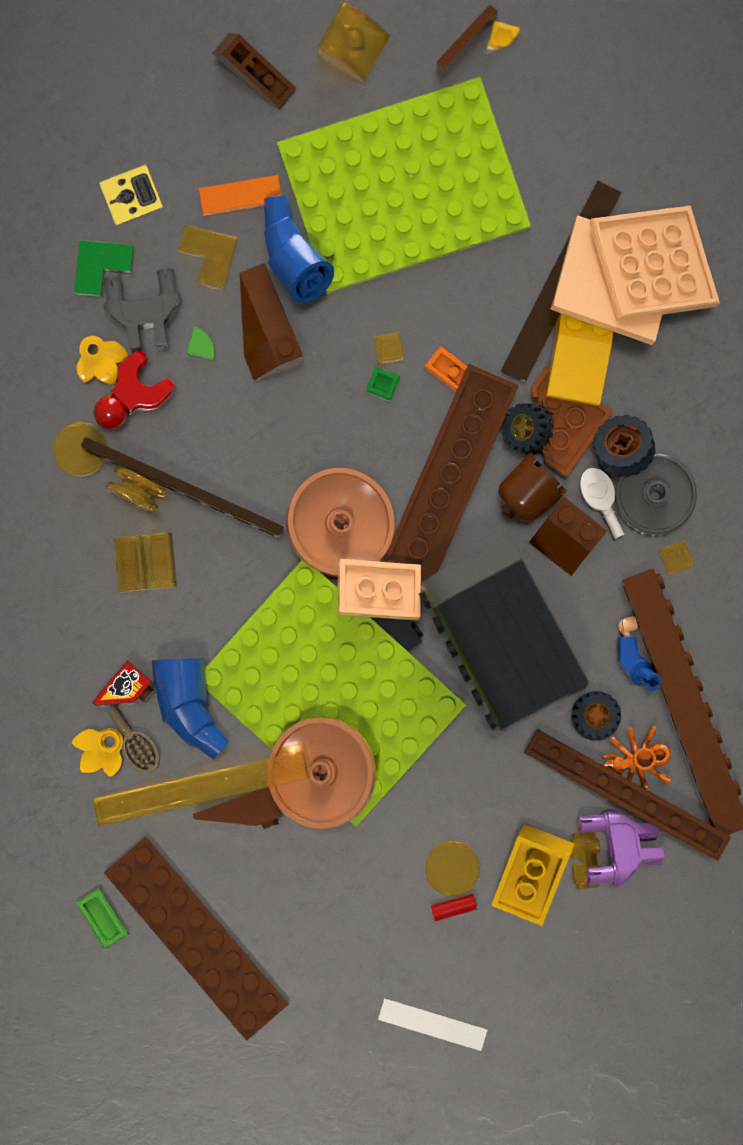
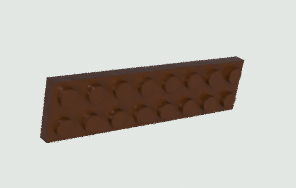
[383,364,519,581]
[104,837,289,1041]

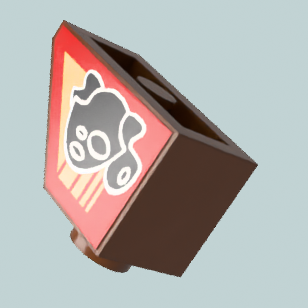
[92,660,154,708]

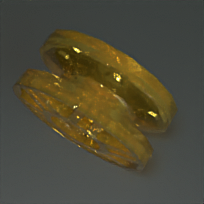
[105,466,167,514]

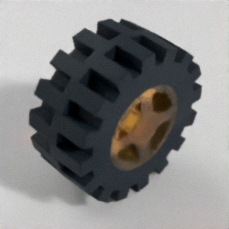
[571,691,621,741]

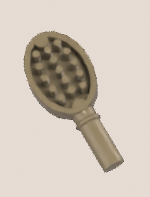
[107,706,160,773]

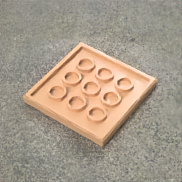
[589,206,720,321]
[551,215,662,345]

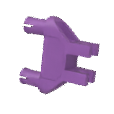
[578,809,665,887]

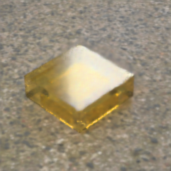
[373,332,404,364]
[659,540,694,576]

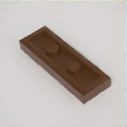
[436,5,498,76]

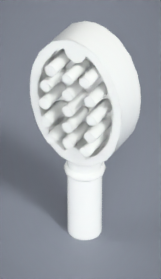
[580,468,625,539]

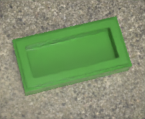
[76,888,129,950]

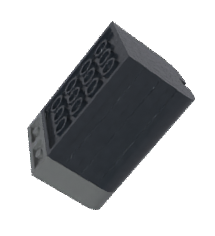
[418,534,589,734]

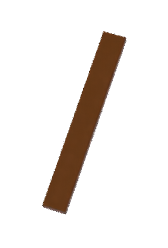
[524,729,731,861]

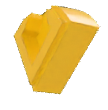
[487,21,520,50]

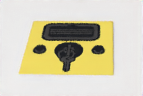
[100,165,162,225]

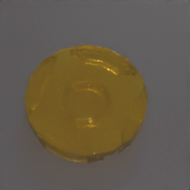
[53,422,107,477]
[425,841,480,896]

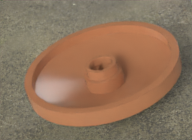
[286,468,395,577]
[267,718,376,829]

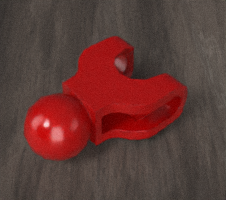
[93,350,176,429]

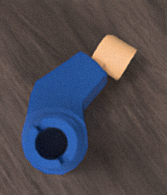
[618,616,662,691]

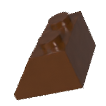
[529,497,607,576]

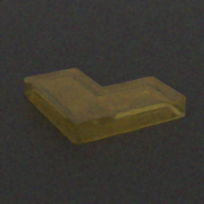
[178,225,237,291]

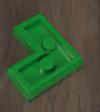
[74,240,134,297]

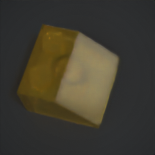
[317,2,390,81]

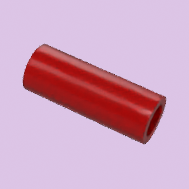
[431,894,478,922]

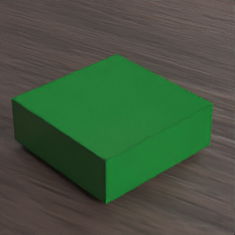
[365,366,400,402]

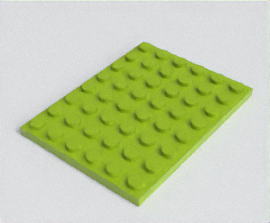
[277,77,531,294]
[205,560,467,827]

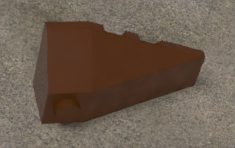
[240,263,304,382]

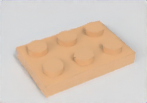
[337,559,421,620]

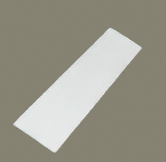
[378,998,487,1051]

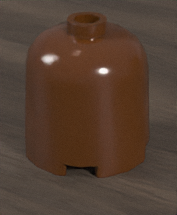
[498,453,568,522]

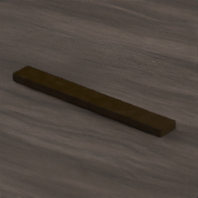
[501,180,622,382]
[81,437,284,539]

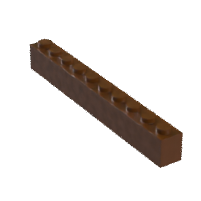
[621,568,743,835]

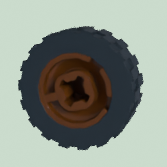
[593,415,656,478]

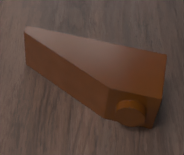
[212,33,296,108]
[193,786,282,830]

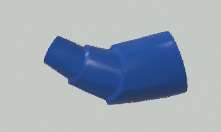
[264,195,334,303]
[152,658,229,759]

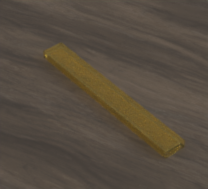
[93,751,309,826]

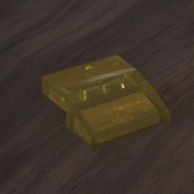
[114,532,177,593]

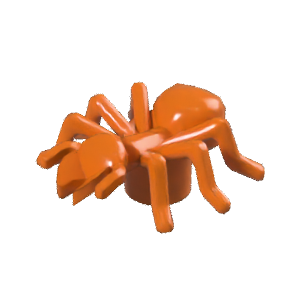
[603,726,671,791]

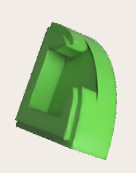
[187,327,215,361]

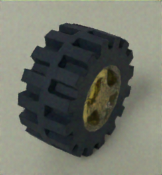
[501,403,554,452]

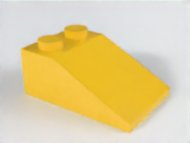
[546,313,613,406]
[491,823,575,926]

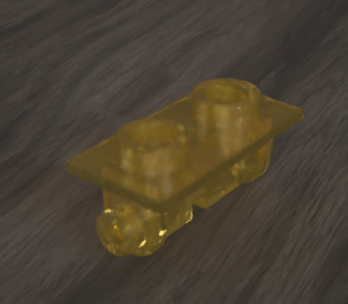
[570,832,600,889]

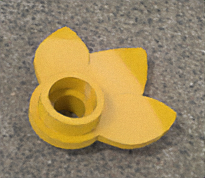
[76,336,129,384]
[72,728,123,777]

